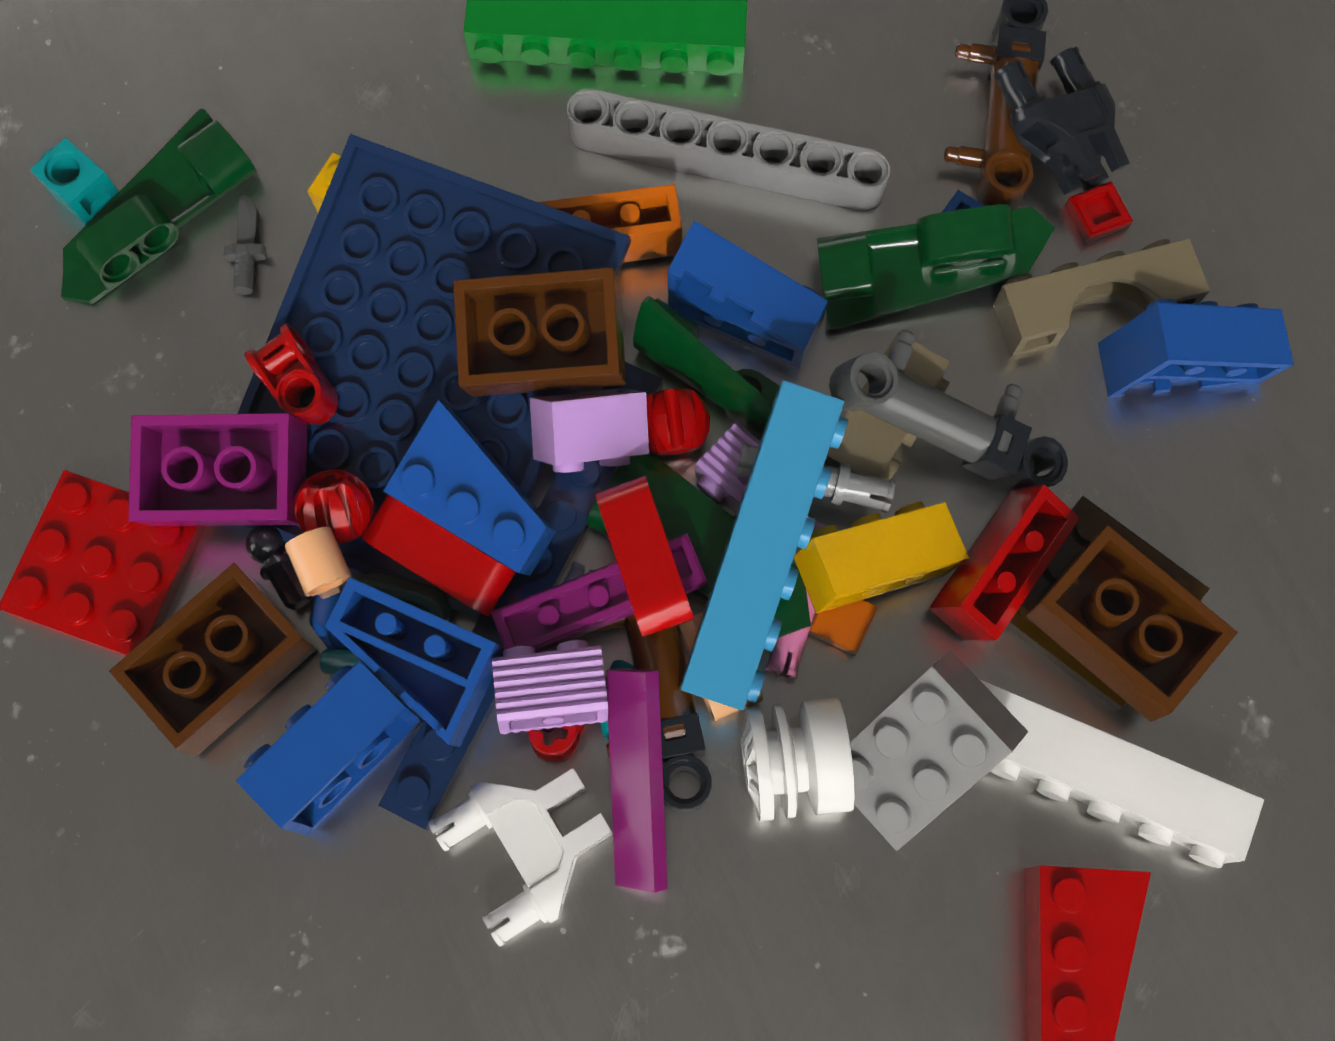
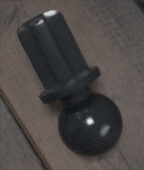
[245,525,313,610]

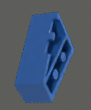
[1098,299,1294,397]
[383,399,557,576]

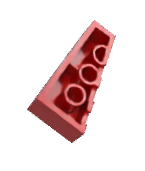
[1024,865,1151,1041]

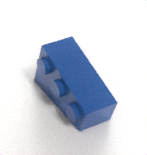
[668,220,828,369]
[325,577,505,747]

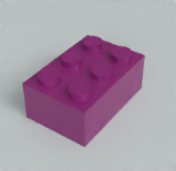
[129,413,307,526]

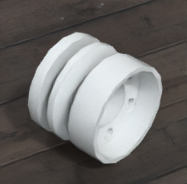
[741,698,855,822]

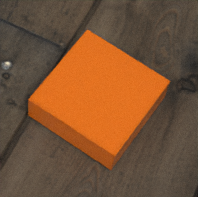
[809,600,878,656]

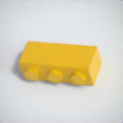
[794,501,969,613]

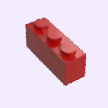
[929,484,1080,641]

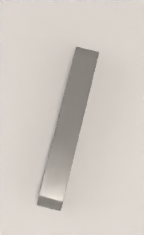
[567,89,890,211]

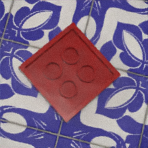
[0,470,206,656]

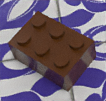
[453,268,626,397]
[1026,525,1238,722]
[109,563,317,757]

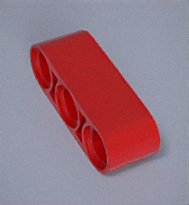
[595,476,694,637]
[361,494,516,616]

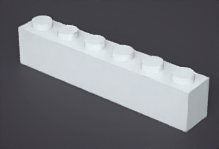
[979,679,1264,868]

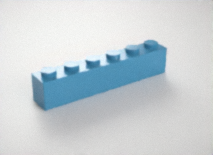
[679,380,848,711]

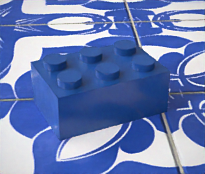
[236,661,423,836]

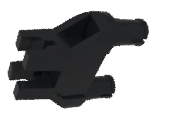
[993,46,1130,195]

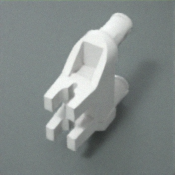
[428,768,613,947]

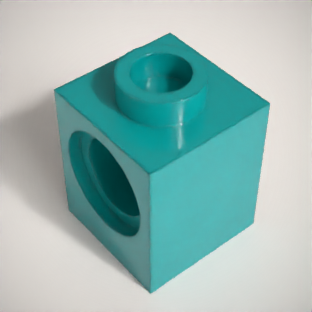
[29,137,119,225]

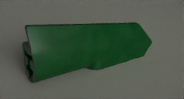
[61,109,257,304]
[817,204,1055,330]
[633,296,825,464]
[586,451,811,638]

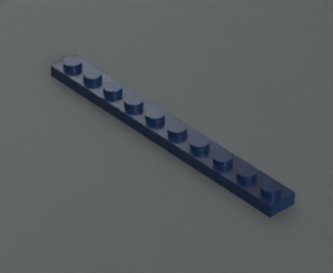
[378,361,663,831]

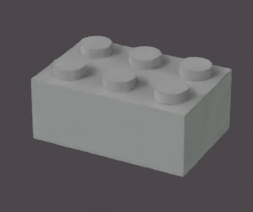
[850,650,1028,851]

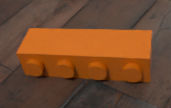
[538,184,682,263]

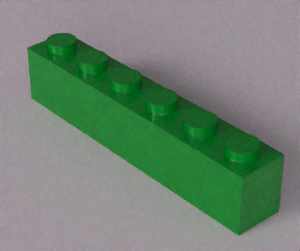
[463,0,747,75]

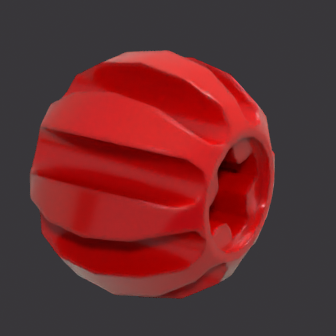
[646,388,710,455]
[293,469,373,544]

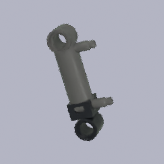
[829,330,1068,490]

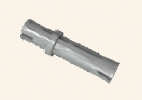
[736,443,896,513]

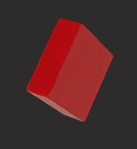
[1065,181,1133,244]

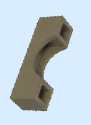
[993,238,1210,357]

